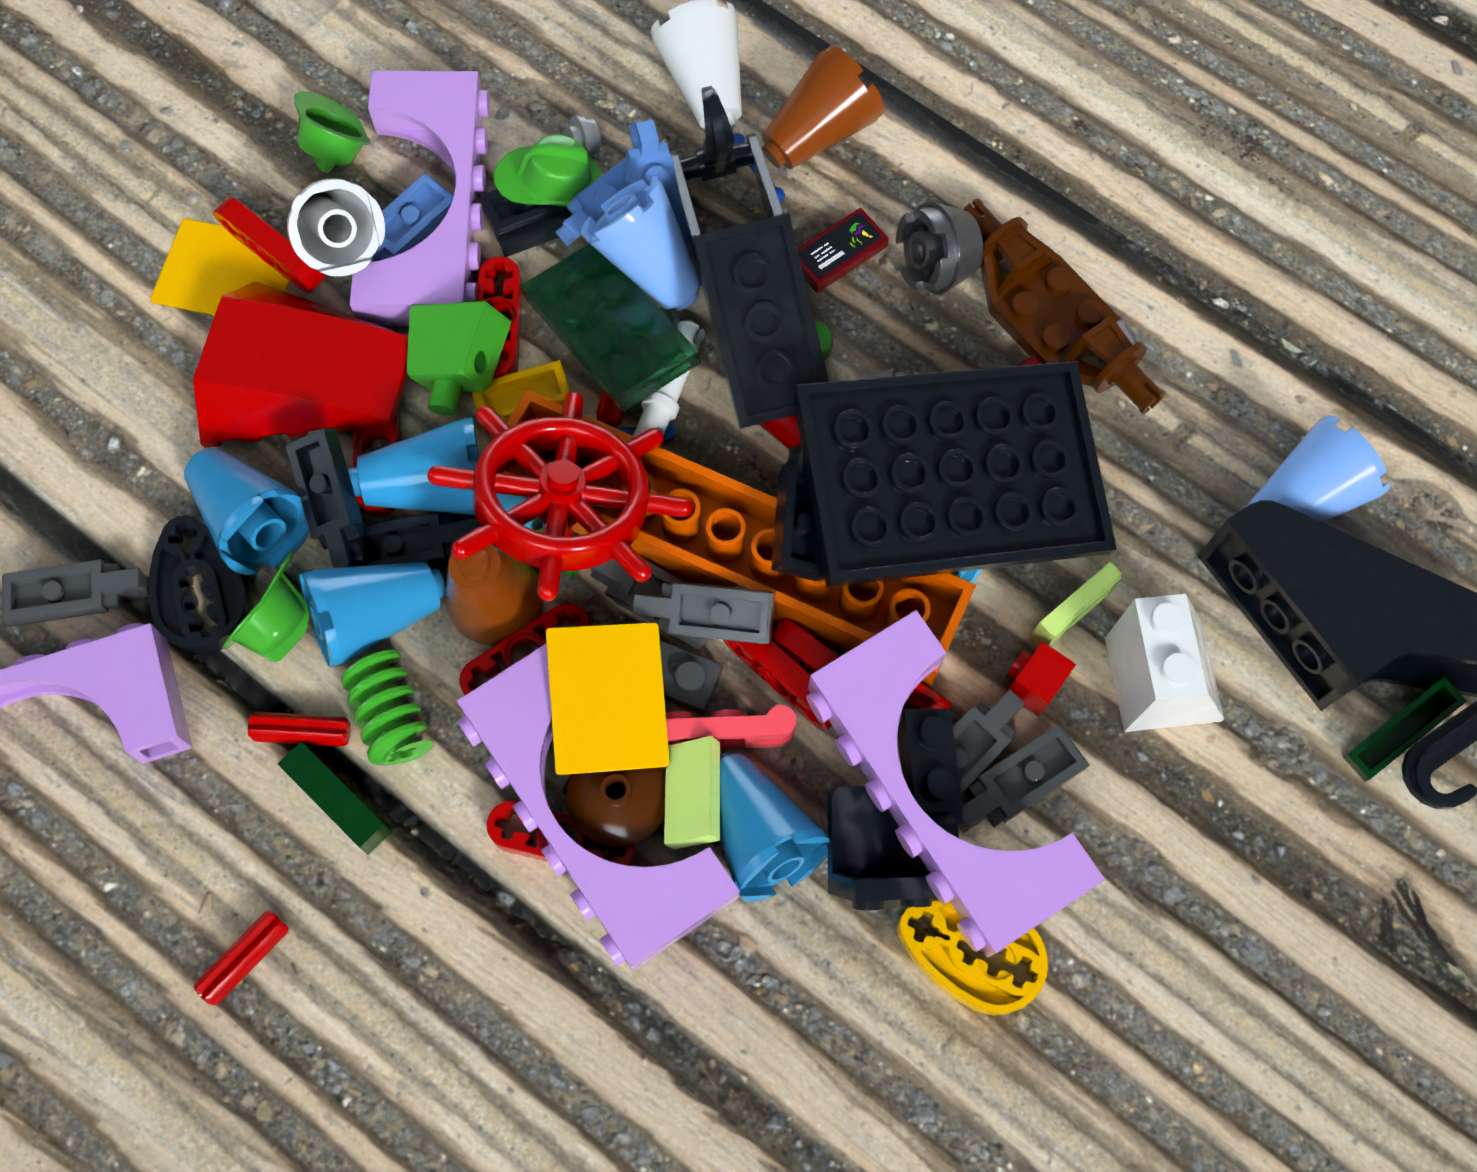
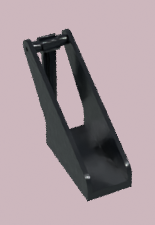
[672,86,829,429]
[1197,500,1477,809]

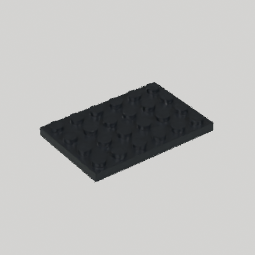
[792,361,1117,587]

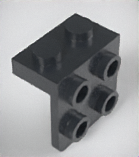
[828,785,936,911]

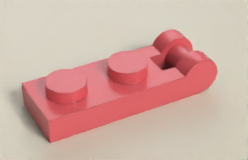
[666,705,797,749]

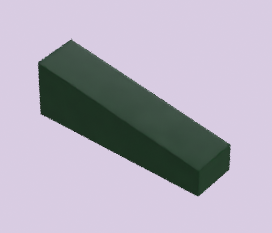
[1343,677,1467,782]
[278,741,392,855]

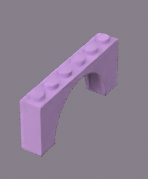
[350,71,491,328]
[806,610,1105,958]
[0,623,193,764]
[457,643,740,972]

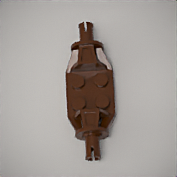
[963,199,1166,414]

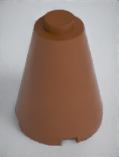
[762,45,885,169]
[445,544,544,646]

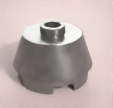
[896,202,983,295]

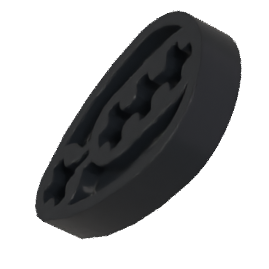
[148,515,253,654]

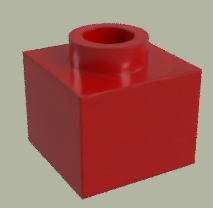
[1007,641,1076,717]

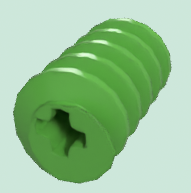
[341,649,433,766]

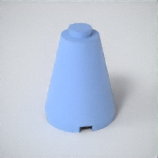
[581,176,701,311]
[1246,415,1390,523]

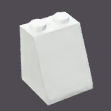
[1105,594,1224,732]

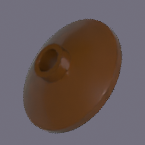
[566,767,666,848]

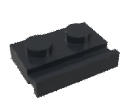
[479,189,573,257]

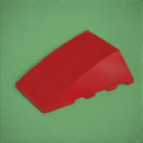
[193,281,408,448]

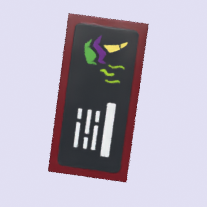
[798,207,889,293]

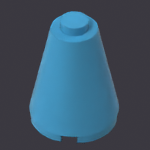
[349,417,480,515]
[184,448,309,575]
[299,562,446,668]
[720,752,831,902]

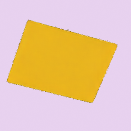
[150,218,289,316]
[546,623,670,775]

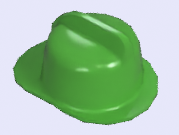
[294,91,371,174]
[493,134,601,206]
[223,550,309,663]

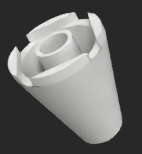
[651,0,742,129]
[287,178,385,276]

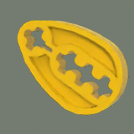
[897,900,1048,1015]

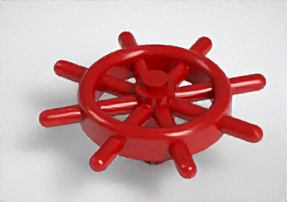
[427,391,693,601]

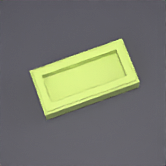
[1030,562,1122,647]
[664,736,720,850]

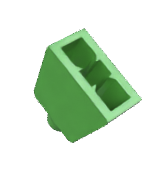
[407,301,511,416]

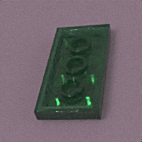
[520,244,701,412]

